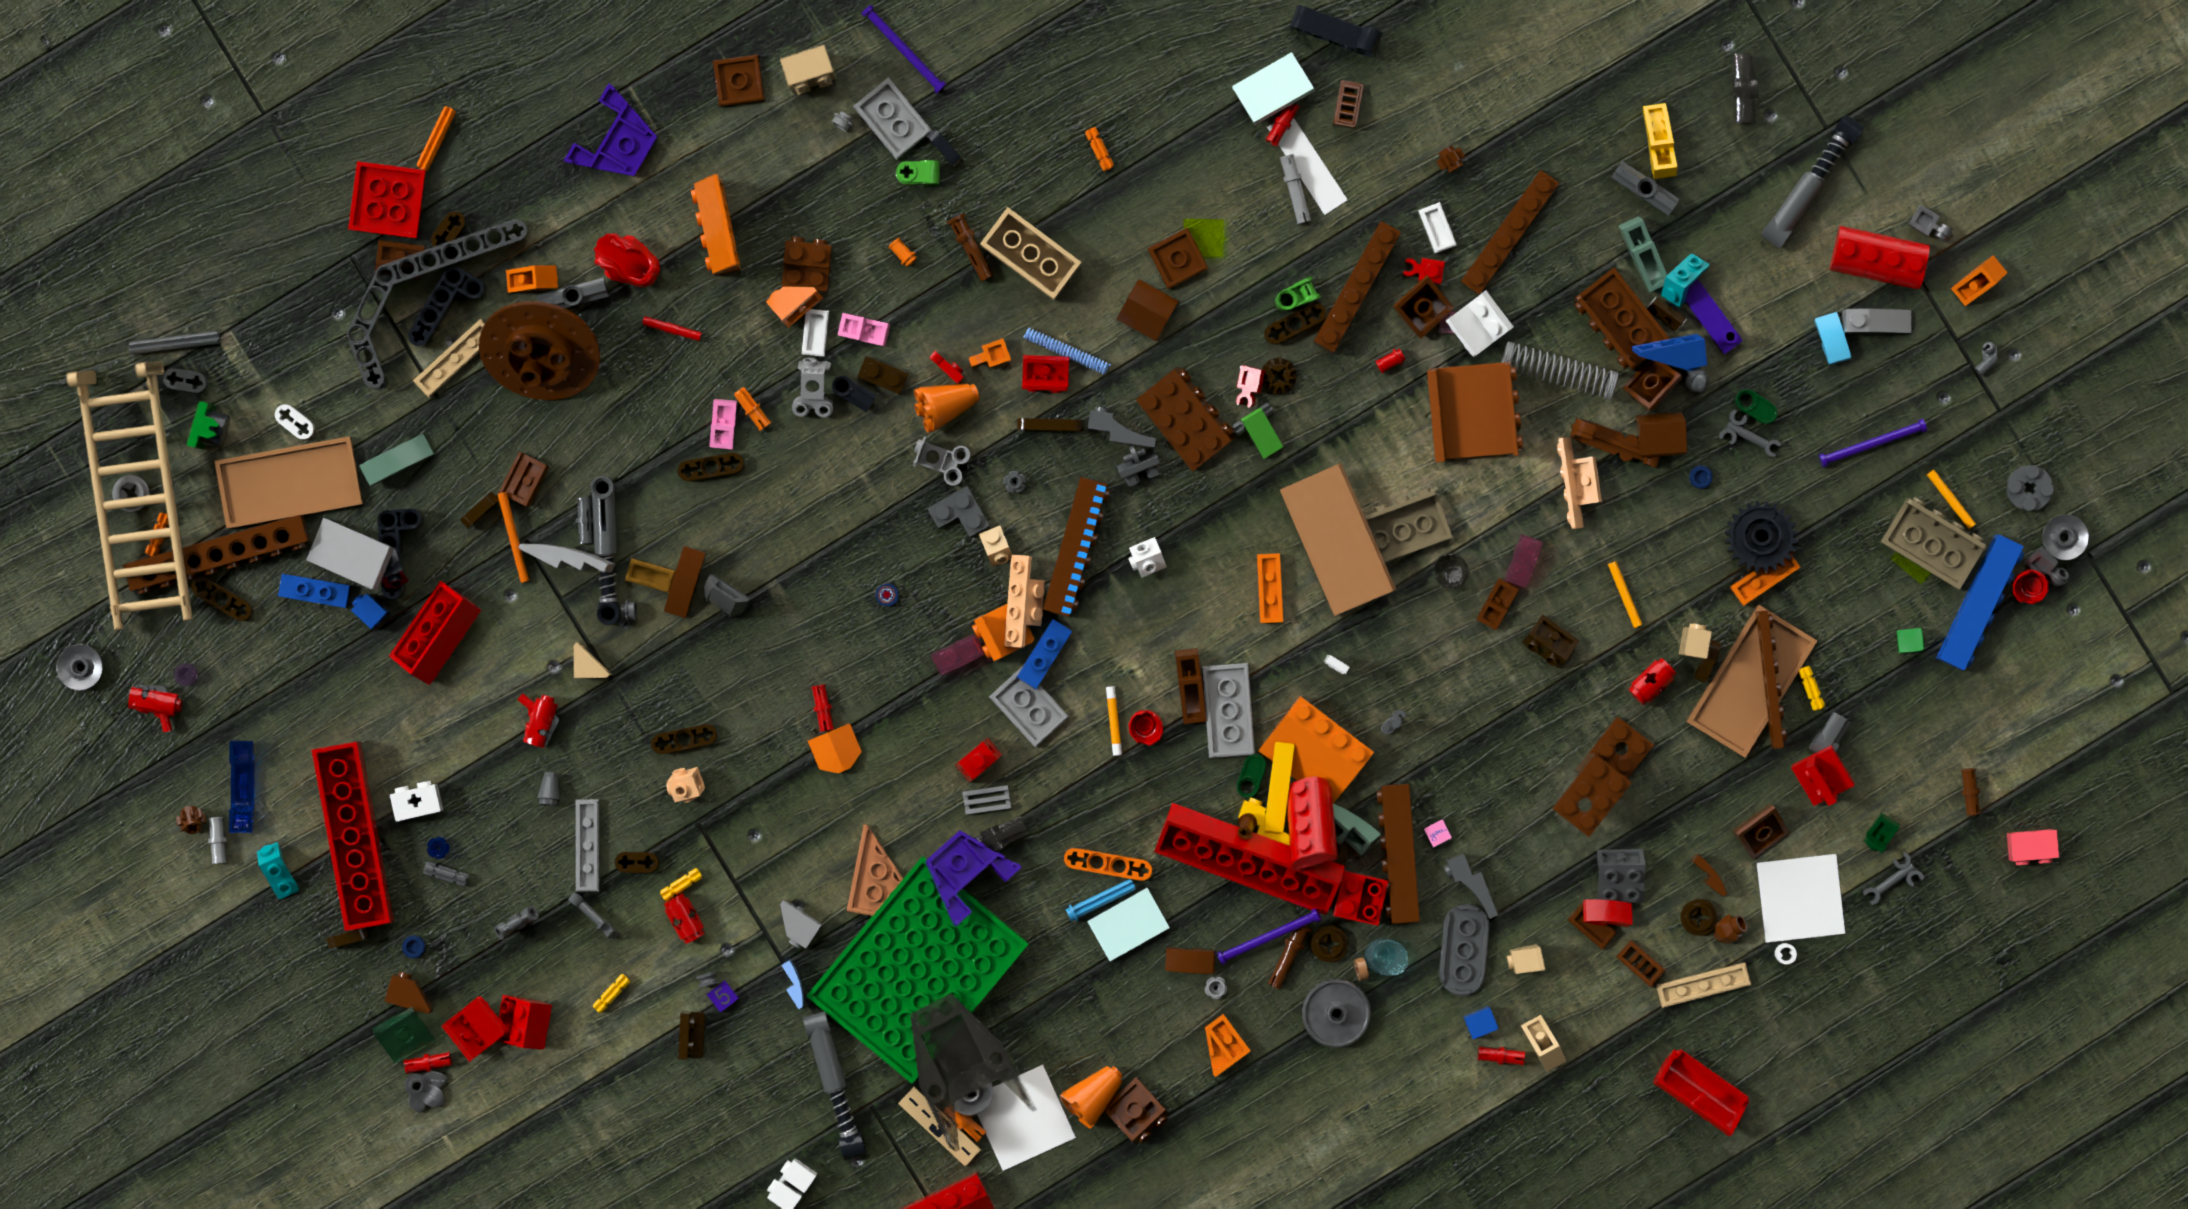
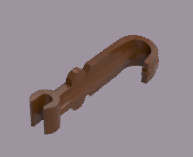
[1570,418,1661,468]

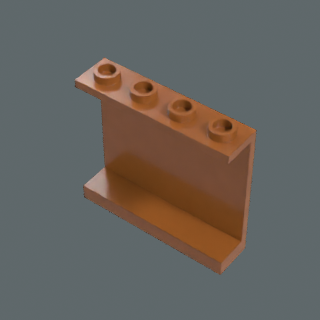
[1427,362,1523,462]

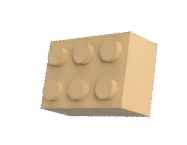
[780,45,836,95]

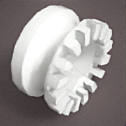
[1775,943,1797,964]

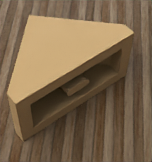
[574,642,612,678]

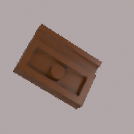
[375,240,425,279]
[499,452,549,507]

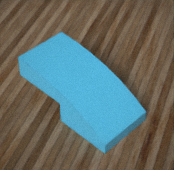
[1815,312,1851,366]

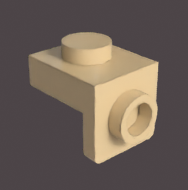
[979,526,1012,566]

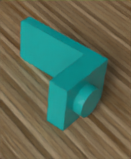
[1661,254,1709,307]
[257,842,299,899]

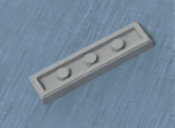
[576,799,599,891]

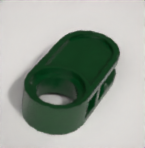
[1735,389,1777,424]
[1236,754,1266,798]

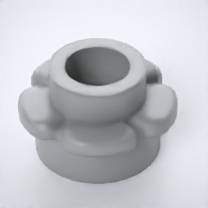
[831,111,853,132]
[1205,977,1227,999]

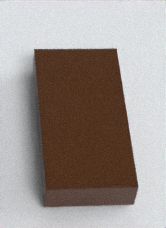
[1567,902,1617,950]

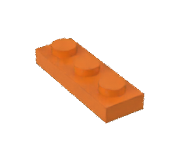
[1257,553,1283,623]
[1730,553,1800,606]

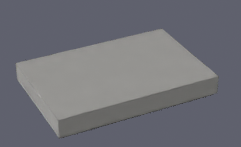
[853,77,932,160]
[989,666,1069,747]

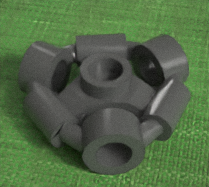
[494,906,539,940]

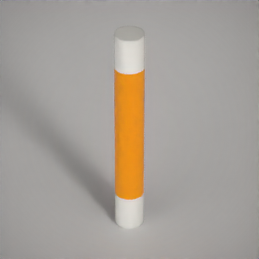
[1106,686,1122,756]

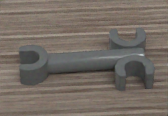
[1718,410,1781,457]
[1862,852,1924,905]
[568,892,621,940]

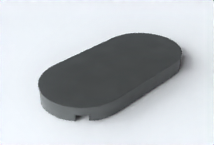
[1439,904,1490,996]

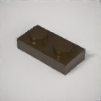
[857,356,908,395]

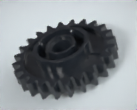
[1725,501,1799,574]

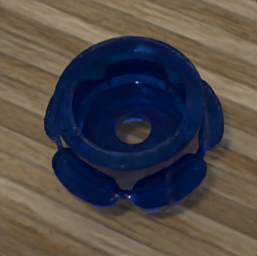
[427,837,450,859]

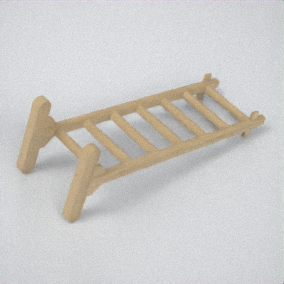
[67,361,193,630]

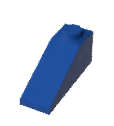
[1632,334,1707,371]

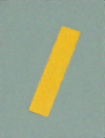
[1264,742,1294,833]

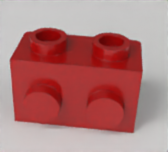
[1022,355,1069,393]

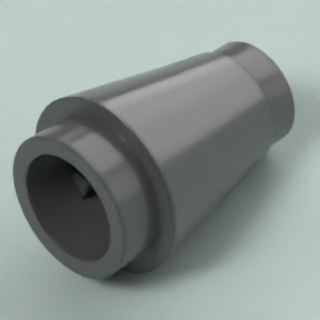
[537,772,560,806]

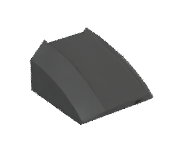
[704,574,752,618]

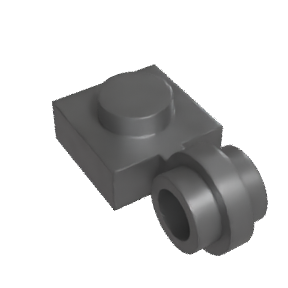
[1908,205,1953,242]
[2025,546,2069,586]

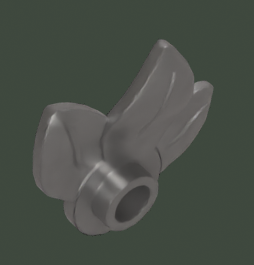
[405,1071,448,1113]

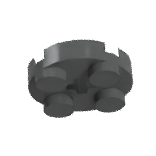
[2006,465,2054,511]

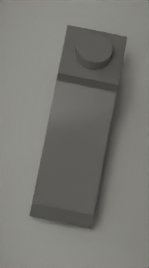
[1088,407,1156,448]
[1444,853,1498,919]

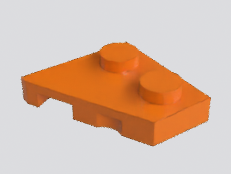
[1205,1014,1251,1077]

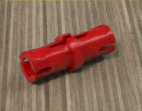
[1265,103,1300,147]
[811,684,834,732]
[1477,1046,1525,1066]
[404,1051,452,1074]

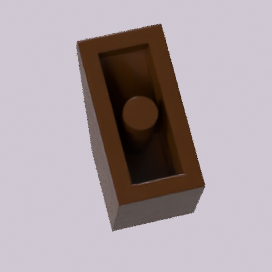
[384,971,433,1014]

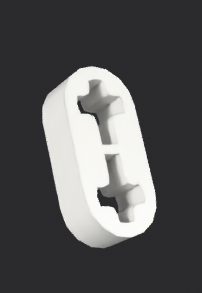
[275,405,315,440]

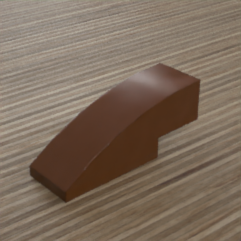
[664,546,707,619]
[1175,648,1206,724]

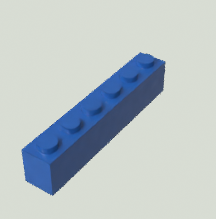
[1936,534,2024,671]

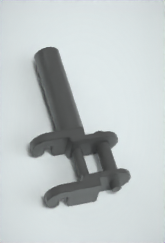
[1381,710,1406,735]

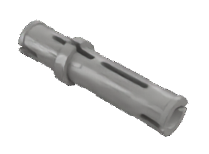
[1280,154,1311,224]

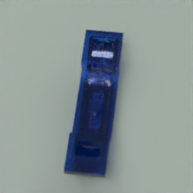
[229,741,255,833]

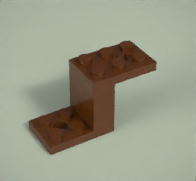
[1552,717,1654,837]

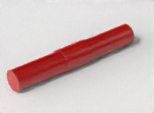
[642,316,702,341]

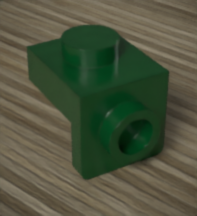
[1864,812,1900,853]

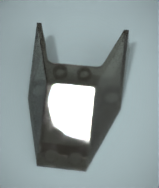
[910,993,1037,1152]

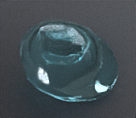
[1365,938,1408,976]

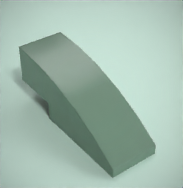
[1618,216,1667,292]
[359,434,434,486]
[1333,804,1381,856]

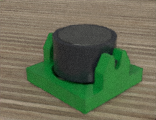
[187,401,230,449]

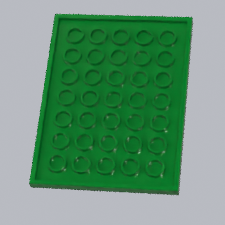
[806,855,1029,1084]

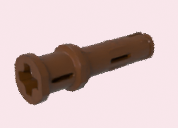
[946,213,994,282]
[1268,925,1312,990]

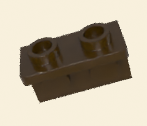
[1522,614,1579,668]
[678,1011,705,1060]

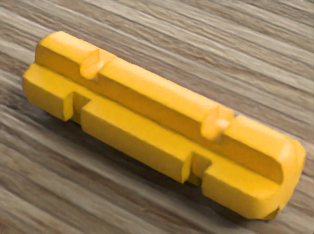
[1799,666,1825,710]
[660,868,702,901]
[593,974,630,1013]

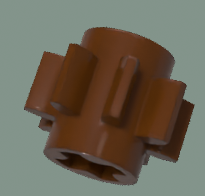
[1436,145,1465,173]
[176,806,206,834]

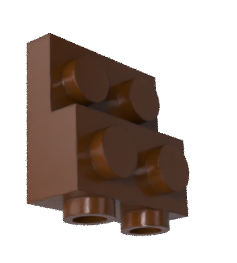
[781,237,832,292]
[1104,1078,1169,1144]

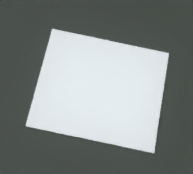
[1757,854,1845,943]
[970,1065,1076,1171]

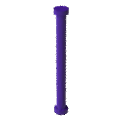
[861,5,947,94]
[1819,419,1927,468]
[1217,908,1322,965]

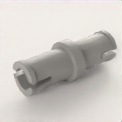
[208,817,227,864]

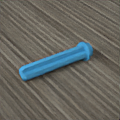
[1065,879,1136,922]

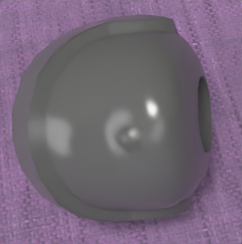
[1685,369,1709,393]

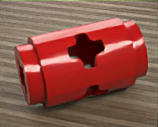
[1628,658,1677,706]
[663,893,705,944]

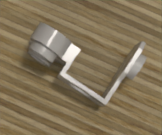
[792,358,834,418]
[913,436,970,486]

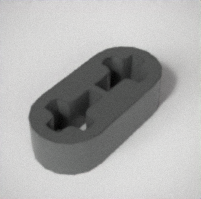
[163,368,208,393]

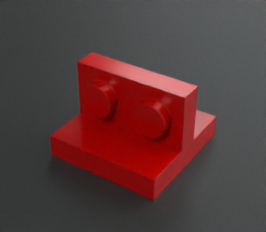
[1791,745,1855,806]

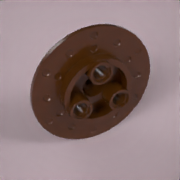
[479,301,601,400]

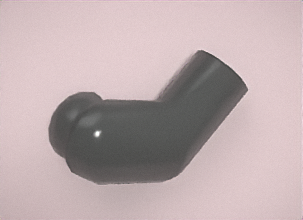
[1975,342,1998,376]

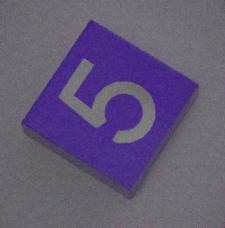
[707,980,739,1013]

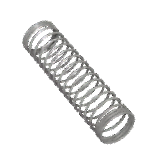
[1502,341,1619,400]

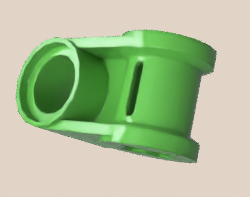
[896,160,940,186]
[1275,276,1321,312]

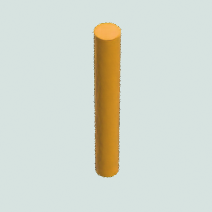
[1927,470,1976,529]
[1608,561,1642,628]

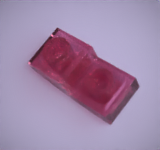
[1504,534,1543,588]
[931,634,985,675]

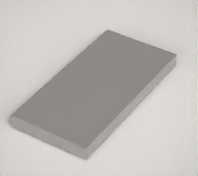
[306,518,394,591]
[1202,663,1255,758]

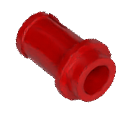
[1375,348,1406,374]

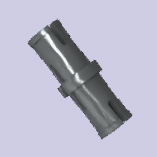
[576,497,593,544]

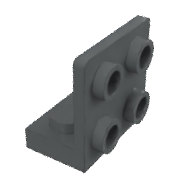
[1597,849,1646,903]

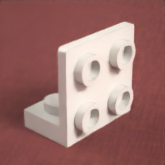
[1446,291,1513,357]

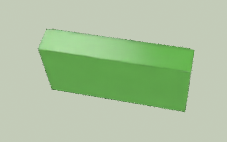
[1241,408,1283,459]

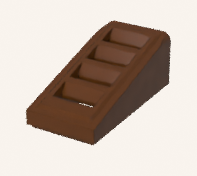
[1332,80,1364,129]
[1616,940,1667,988]

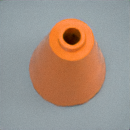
[1060,1066,1122,1129]

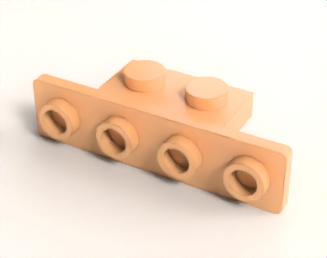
[1557,437,1602,529]
[1004,555,1045,648]

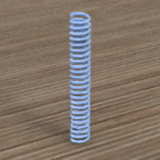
[1024,327,1111,375]

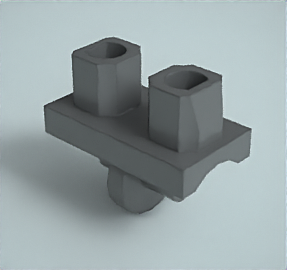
[1116,445,1160,486]

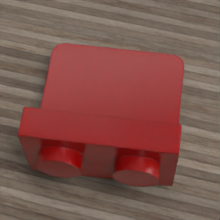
[441,996,507,1062]

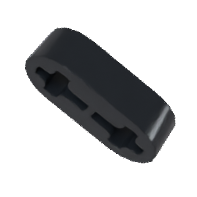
[927,129,964,169]

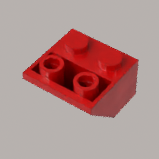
[1332,870,1388,926]
[497,995,552,1050]

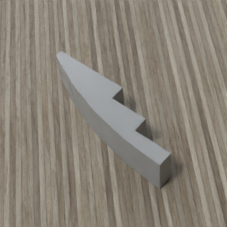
[518,544,615,572]

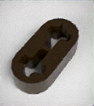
[431,211,466,250]
[460,492,499,529]
[1694,639,1722,683]
[615,851,659,873]
[326,927,371,949]

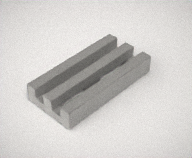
[963,785,1011,814]

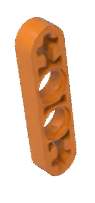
[1064,848,1152,881]

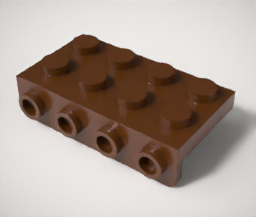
[1574,268,1670,371]
[1136,367,1235,471]

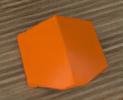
[808,723,862,773]

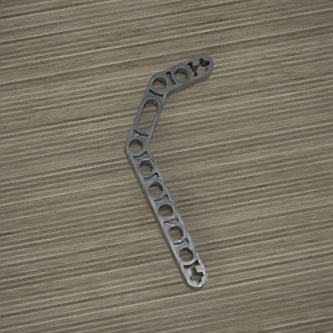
[347,219,527,388]

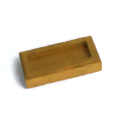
[625,558,675,593]

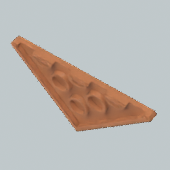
[847,824,903,916]

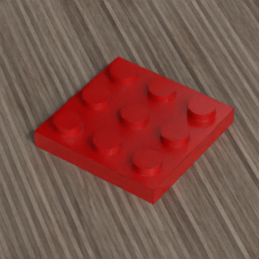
[348,161,426,239]

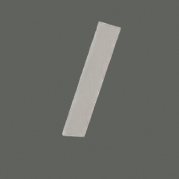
[1267,118,1347,215]

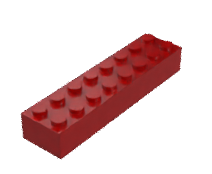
[311,741,394,931]
[1154,803,1345,915]

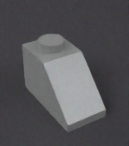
[780,899,822,949]

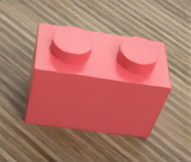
[2007,829,2059,865]

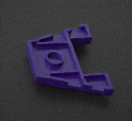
[564,83,658,177]
[925,830,1022,927]

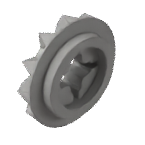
[112,475,150,512]

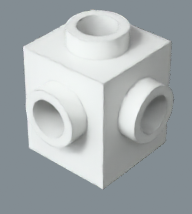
[1128,537,1167,578]

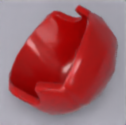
[2013,569,2049,604]
[1128,710,1163,746]

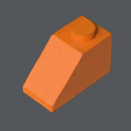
[1951,255,2008,306]
[506,265,558,293]
[766,287,823,328]

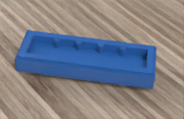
[278,574,351,608]
[1016,619,1072,690]

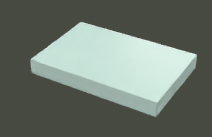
[1232,52,1315,125]
[1087,888,1170,961]

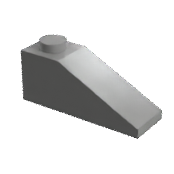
[1842,309,1911,334]

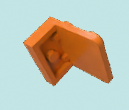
[972,604,1034,661]

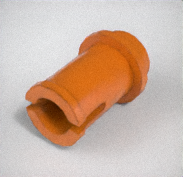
[889,238,917,267]

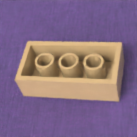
[980,207,1081,300]

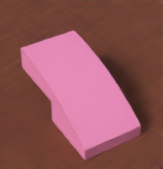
[838,313,891,347]
[710,399,737,449]

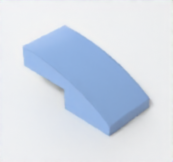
[782,959,804,1009]

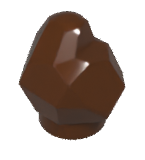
[1714,915,1747,944]

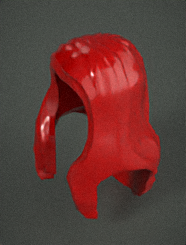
[594,233,660,287]

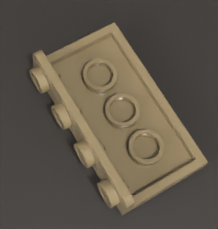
[1363,487,1452,562]
[1880,497,1988,590]

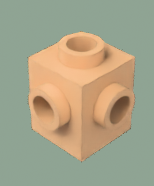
[667,767,705,803]

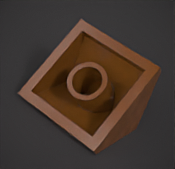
[1393,275,1454,339]
[1117,279,1179,341]
[1622,359,1683,412]
[1635,412,1687,458]
[1732,804,1790,859]

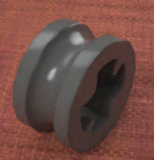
[696,971,719,988]

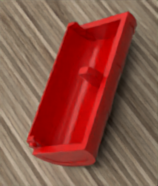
[1829,225,1930,290]
[1287,776,1338,872]
[1653,1049,1749,1137]

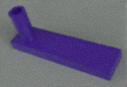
[1685,279,1743,355]

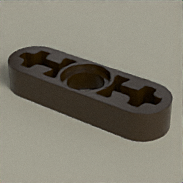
[1264,303,1326,345]
[1016,418,1083,432]
[678,453,744,481]
[191,576,253,621]
[651,724,717,754]

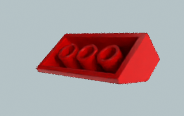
[389,581,481,685]
[900,1172,995,1209]

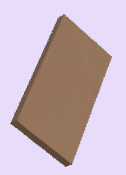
[214,436,363,529]
[1280,463,1396,616]
[1686,605,1817,758]

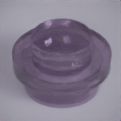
[174,663,197,686]

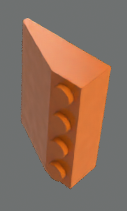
[691,174,741,275]
[1258,696,1374,803]

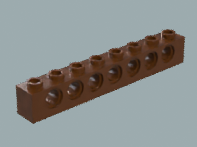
[123,515,311,594]

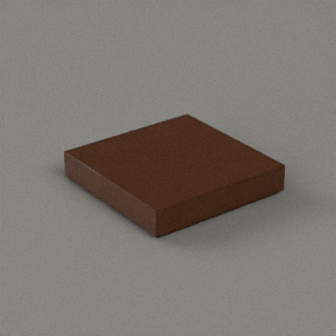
[713,54,765,107]
[1147,227,1209,289]

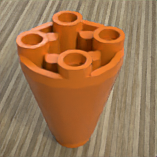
[914,384,980,433]

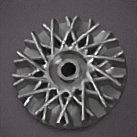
[1302,978,1371,1048]

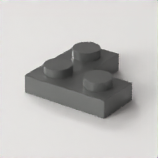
[927,486,989,537]

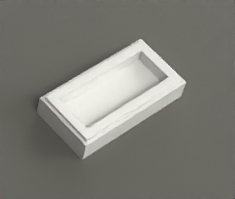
[1418,202,1456,253]
[802,309,829,357]
[1324,655,1350,674]

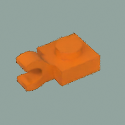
[969,338,1011,368]

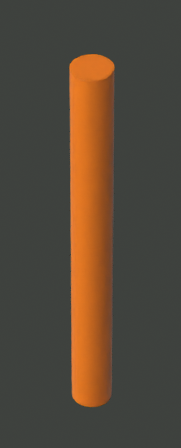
[497,492,529,583]

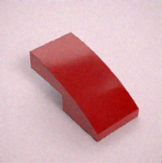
[1583,899,1633,927]

